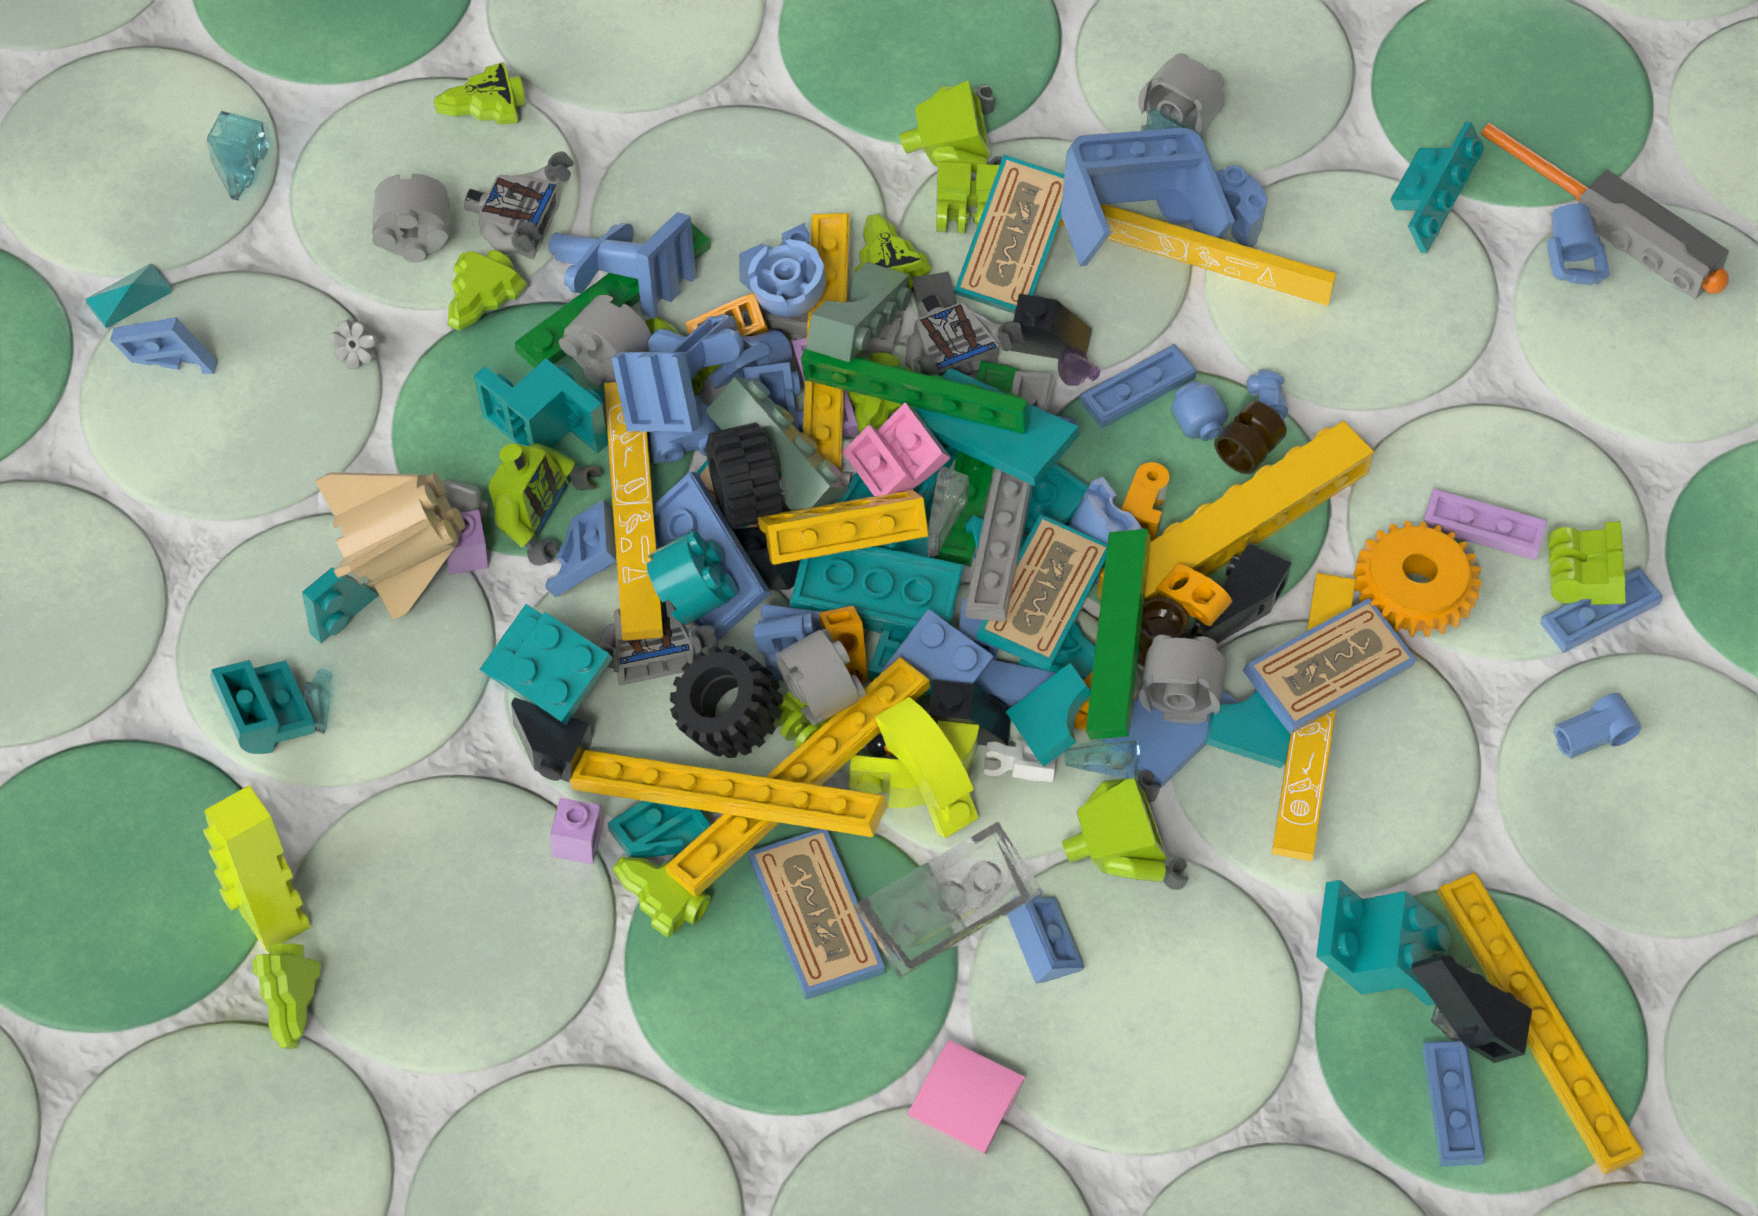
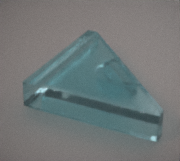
[1063,740,1141,779]

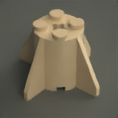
[315,472,465,620]

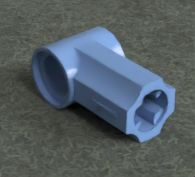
[1553,693,1642,759]

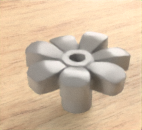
[329,319,378,368]

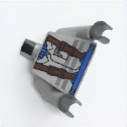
[464,151,574,260]
[905,295,1024,377]
[597,600,719,686]

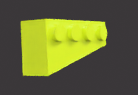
[203,785,311,952]

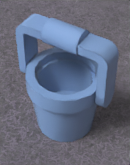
[1548,203,1610,285]
[708,330,792,389]

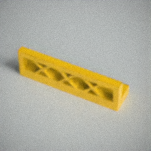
[758,490,928,565]

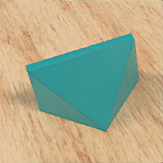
[85,263,172,328]

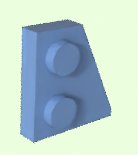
[110,317,218,374]
[546,499,617,597]
[882,609,994,685]

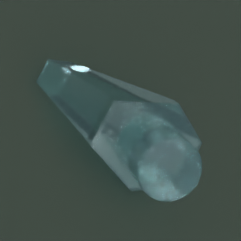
[302,669,332,734]

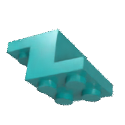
[474,358,608,454]
[479,604,613,725]
[1316,880,1451,1006]

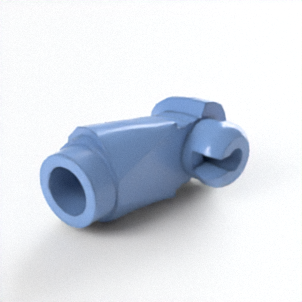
[1247,369,1288,421]

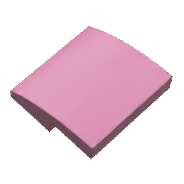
[842,403,951,496]
[907,1040,1026,1154]

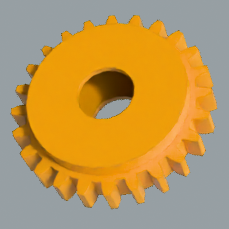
[1354,521,1482,637]

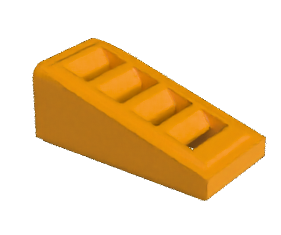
[685,293,769,337]

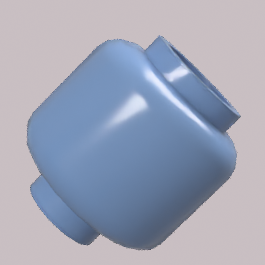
[1171,381,1228,441]

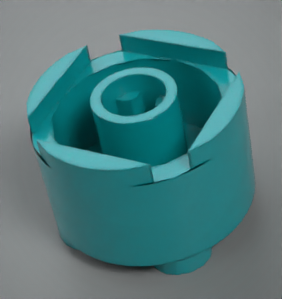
[647,531,738,625]

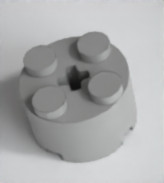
[1138,53,1225,135]
[372,174,450,262]
[559,295,651,386]
[775,629,866,726]
[1139,635,1227,724]

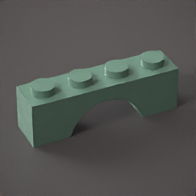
[806,262,911,362]
[706,377,849,511]

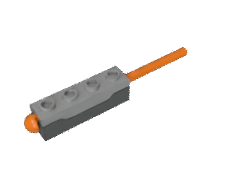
[1481,123,1729,300]

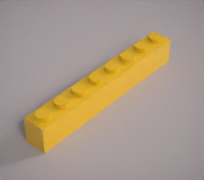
[1097,420,1374,602]

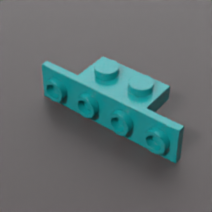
[1390,122,1484,253]

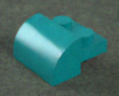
[210,660,315,754]

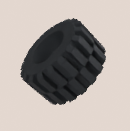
[706,422,782,530]
[670,645,783,758]

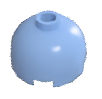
[748,239,826,318]

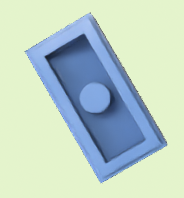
[1008,897,1085,983]

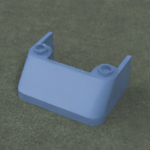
[1061,128,1235,266]

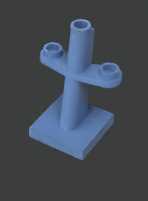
[548,212,696,319]
[611,314,744,432]

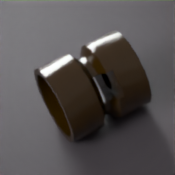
[1214,401,1287,474]
[1137,597,1188,667]

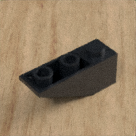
[1191,543,1291,644]
[1411,954,1532,1063]

